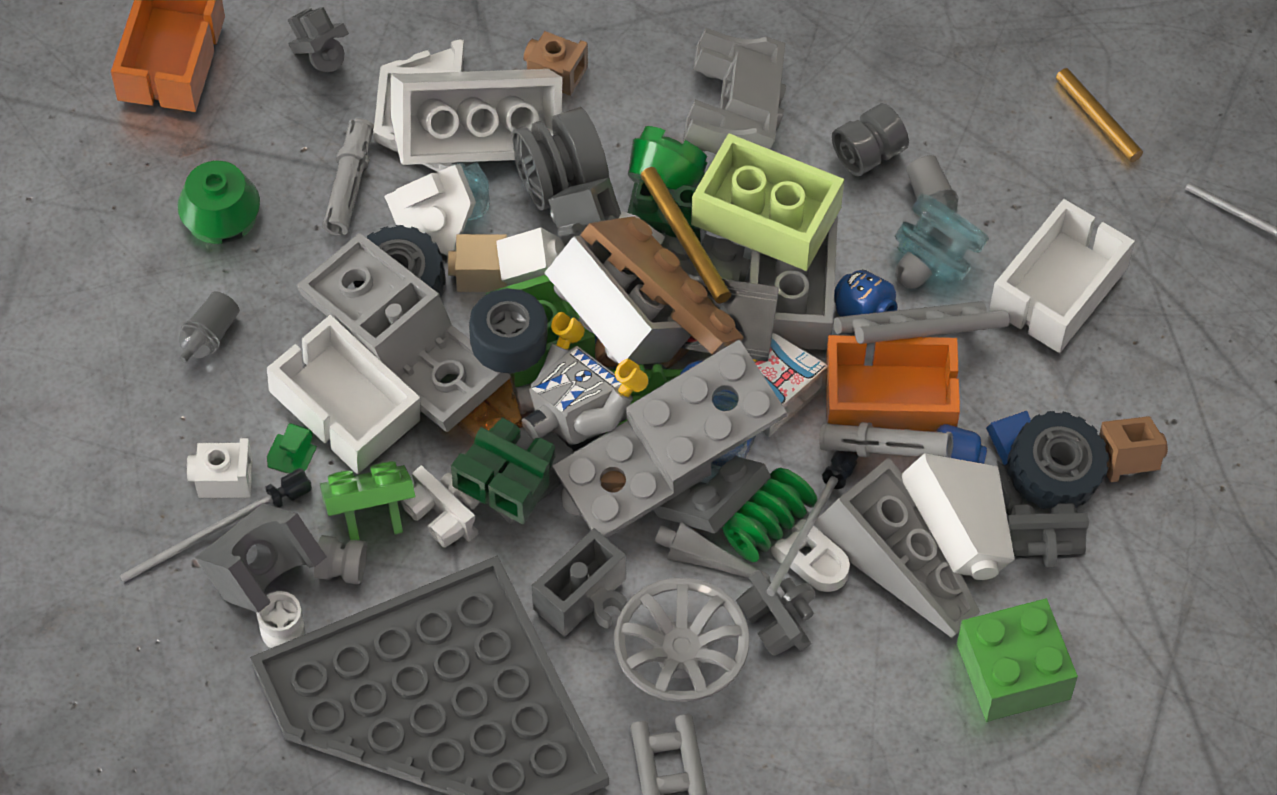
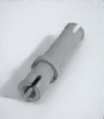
[322,118,374,235]
[819,422,953,458]

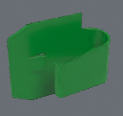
[267,423,317,474]

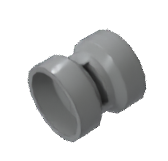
[314,535,367,585]

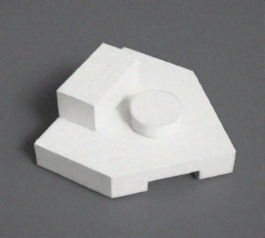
[385,164,476,256]

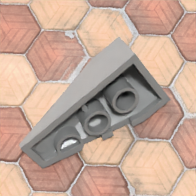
[814,457,980,638]

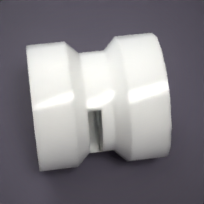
[256,591,305,648]

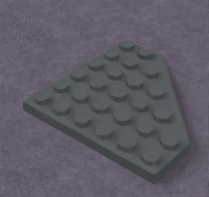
[250,555,609,795]

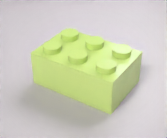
[691,133,844,271]

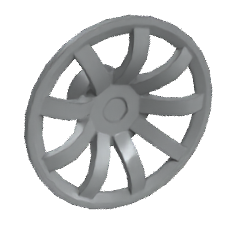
[614,578,749,702]

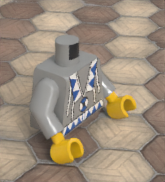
[522,312,648,444]

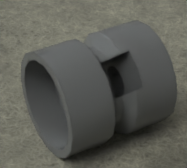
[832,103,909,177]

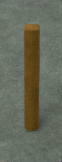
[1056,68,1143,162]

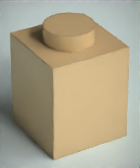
[448,234,507,292]

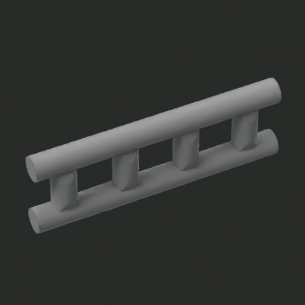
[833,301,1010,344]
[630,714,708,795]

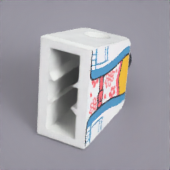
[753,333,827,437]

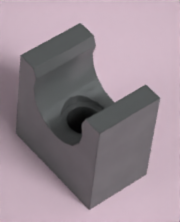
[195,503,327,613]

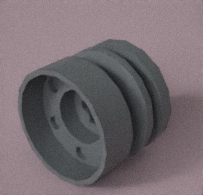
[512,107,609,210]

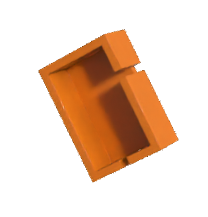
[111,0,225,112]
[825,335,960,432]

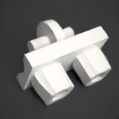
[401,465,479,548]

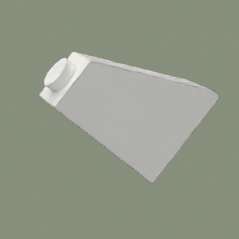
[901,453,1015,580]

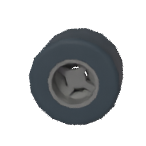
[469,288,548,374]

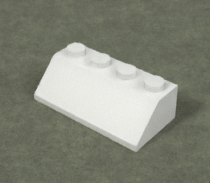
[391,69,562,165]

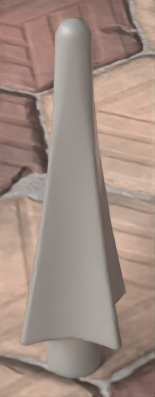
[655,522,770,581]

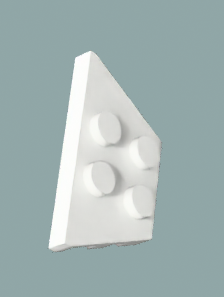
[373,40,464,172]

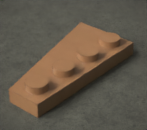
[580,216,744,355]

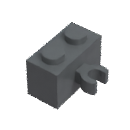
[548,178,621,246]
[532,528,628,637]

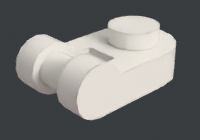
[770,519,850,592]

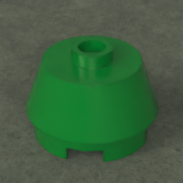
[628,126,708,190]
[178,160,260,244]

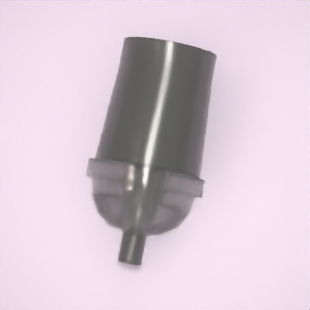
[179,291,240,363]

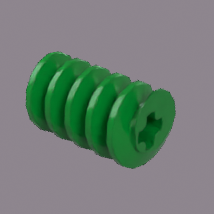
[722,467,818,562]

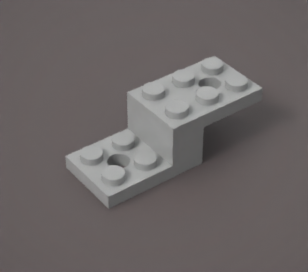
[297,233,511,432]
[552,339,787,538]

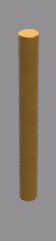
[641,167,731,304]

